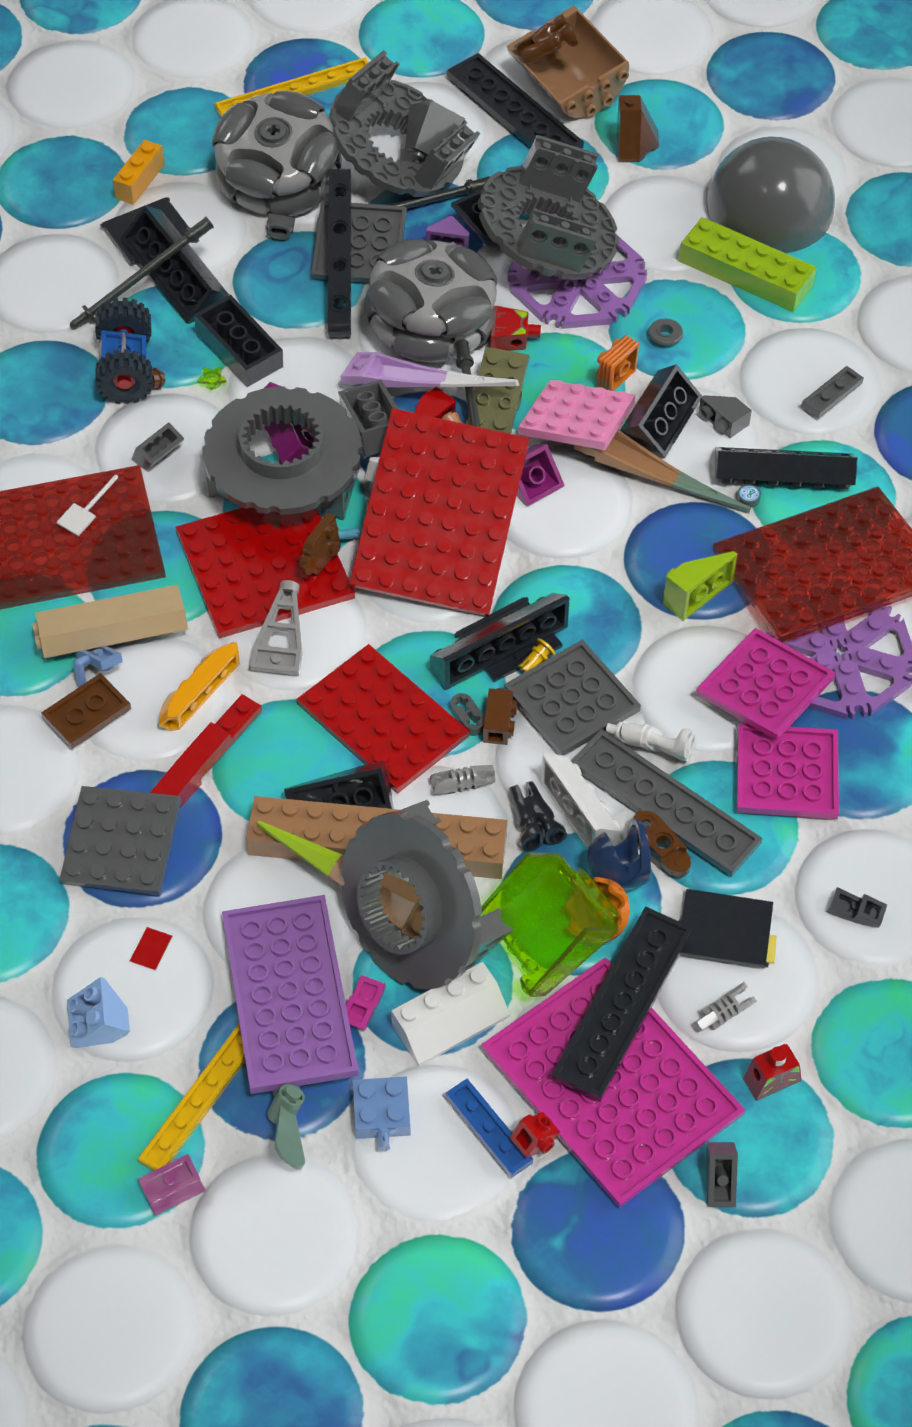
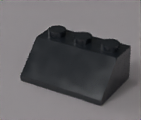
[451,189,522,252]

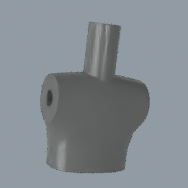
[267,213,295,240]

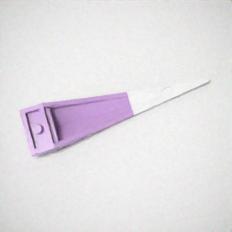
[340,352,519,388]

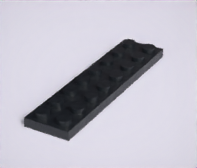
[447,53,584,149]
[552,906,693,1102]

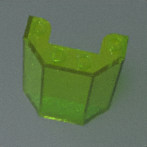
[480,853,618,997]

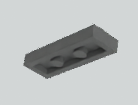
[802,366,864,419]

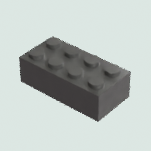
[338,380,398,457]

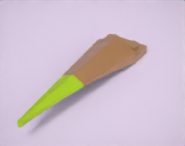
[257,821,425,939]

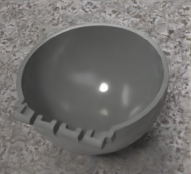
[706,136,835,253]

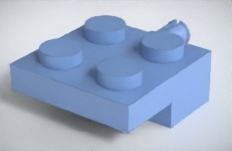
[353,1076,411,1151]

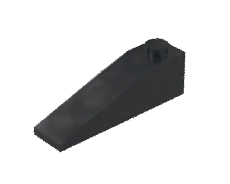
[284,761,394,809]

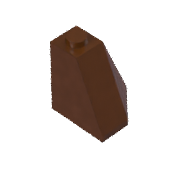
[616,95,659,162]

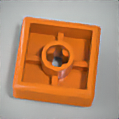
[595,335,639,391]

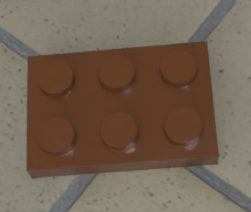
[41,673,131,749]

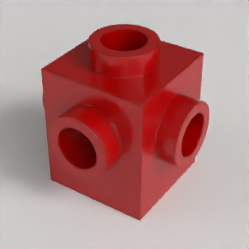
[510,1112,560,1158]

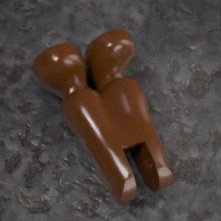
[514,14,578,63]

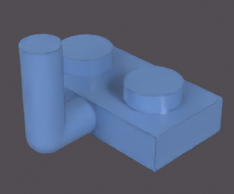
[73,646,123,687]

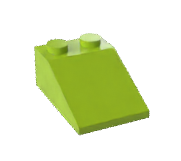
[663,551,737,621]

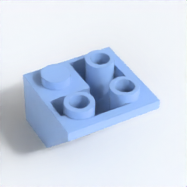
[67,977,130,1048]

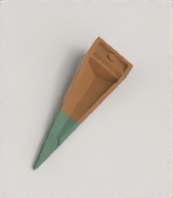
[574,429,751,513]

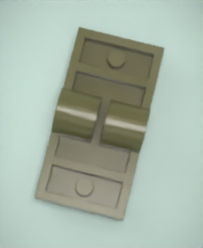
[466,347,530,434]

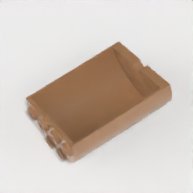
[507,6,629,118]

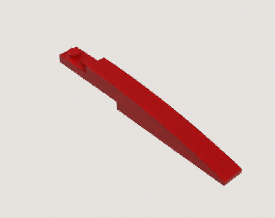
[104,694,262,891]

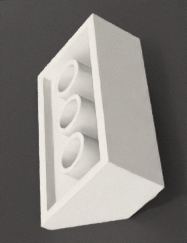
[541,753,621,849]
[391,962,510,1066]

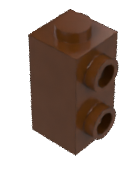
[483,688,518,745]

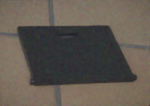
[100,197,189,265]
[454,597,563,683]
[680,889,774,968]

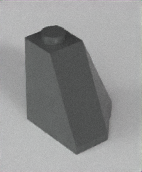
[405,100,465,160]

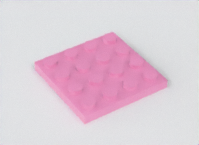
[518,380,635,450]

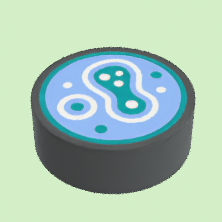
[737,484,761,507]

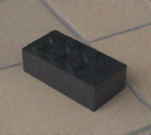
[194,294,283,387]

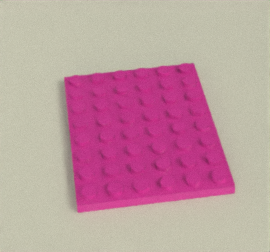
[481,957,745,1208]

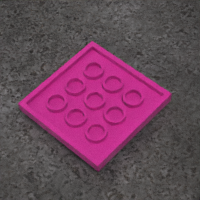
[696,628,835,741]
[737,723,839,819]

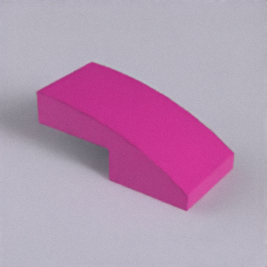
[346,975,387,1031]

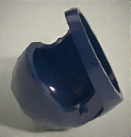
[586,818,651,892]

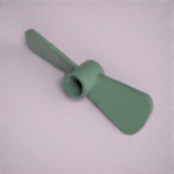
[267,1084,305,1170]

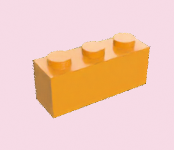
[113,140,165,205]

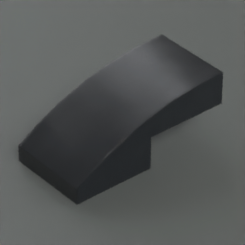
[826,887,887,928]

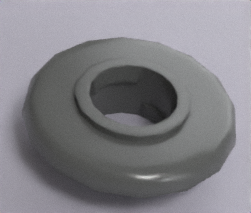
[648,318,683,346]

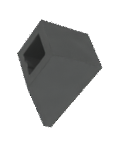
[699,395,752,438]

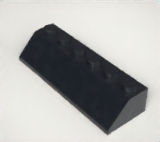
[120,205,229,324]
[715,447,858,489]
[430,593,570,690]

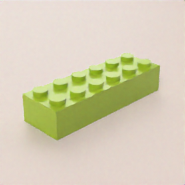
[679,217,817,312]

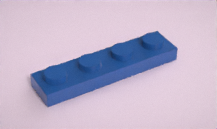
[445,1078,533,1179]

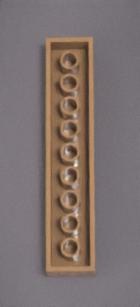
[246,796,507,879]

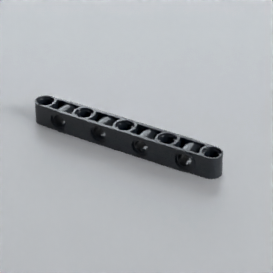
[328,169,351,337]

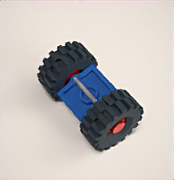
[95,298,153,404]

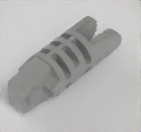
[429,765,495,794]
[693,982,757,1032]

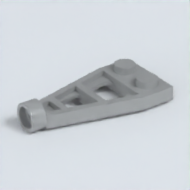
[250,580,303,676]

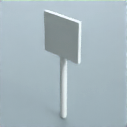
[56,475,118,537]

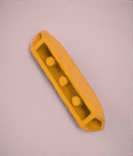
[159,642,240,731]

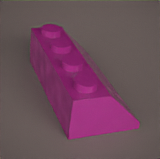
[263,382,315,464]

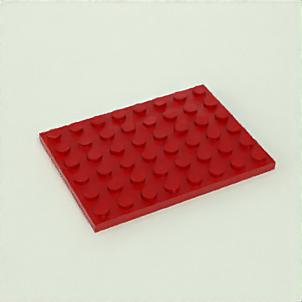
[349,408,530,617]

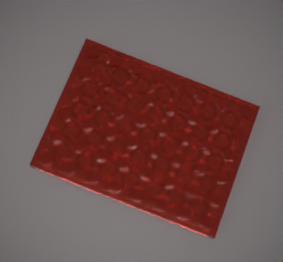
[0,465,166,610]
[713,486,912,643]

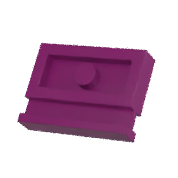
[138,1154,206,1217]

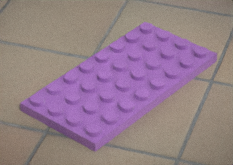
[222,895,359,1094]

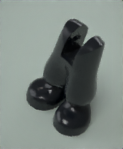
[509,781,567,852]

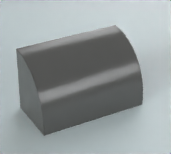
[131,422,184,469]

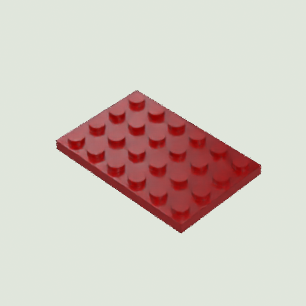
[297,644,470,794]

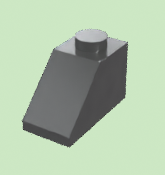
[706,1142,738,1207]

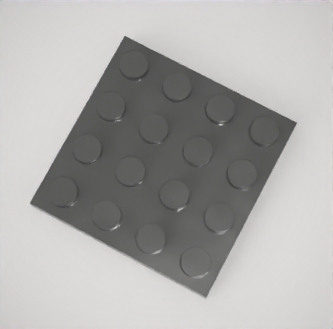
[311,201,407,283]
[504,639,641,756]
[60,786,181,895]

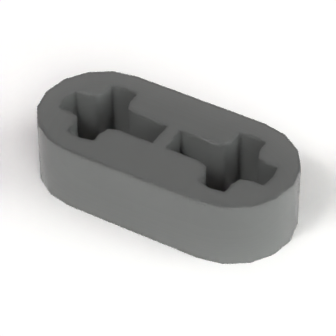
[451,693,485,736]

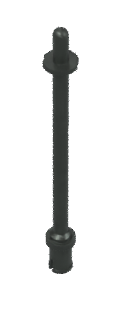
[390,176,490,209]
[70,216,214,329]
[454,339,480,427]

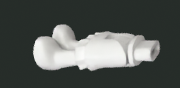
[606,722,695,762]

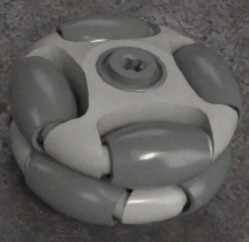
[212,91,342,217]
[364,239,498,363]

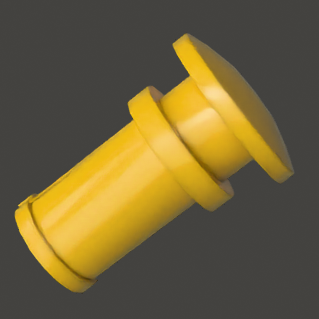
[518,638,556,673]

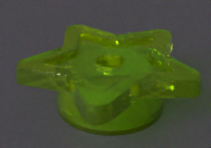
[197,367,226,390]

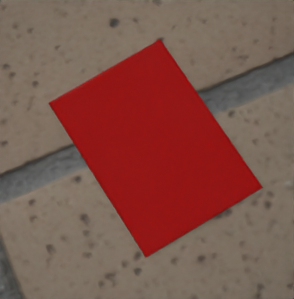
[130,927,173,970]

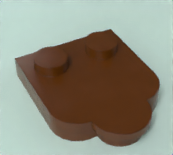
[299,513,341,575]

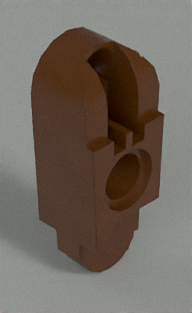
[633,811,691,877]

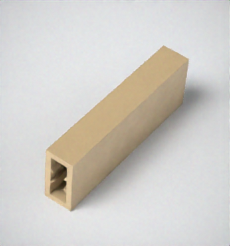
[32,585,188,658]

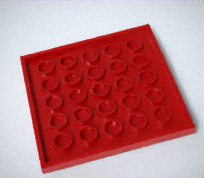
[176,508,355,639]

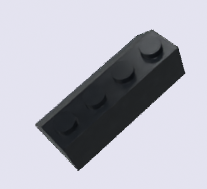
[620,364,702,459]

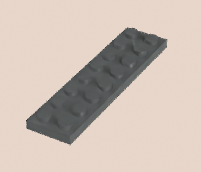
[571,729,763,877]

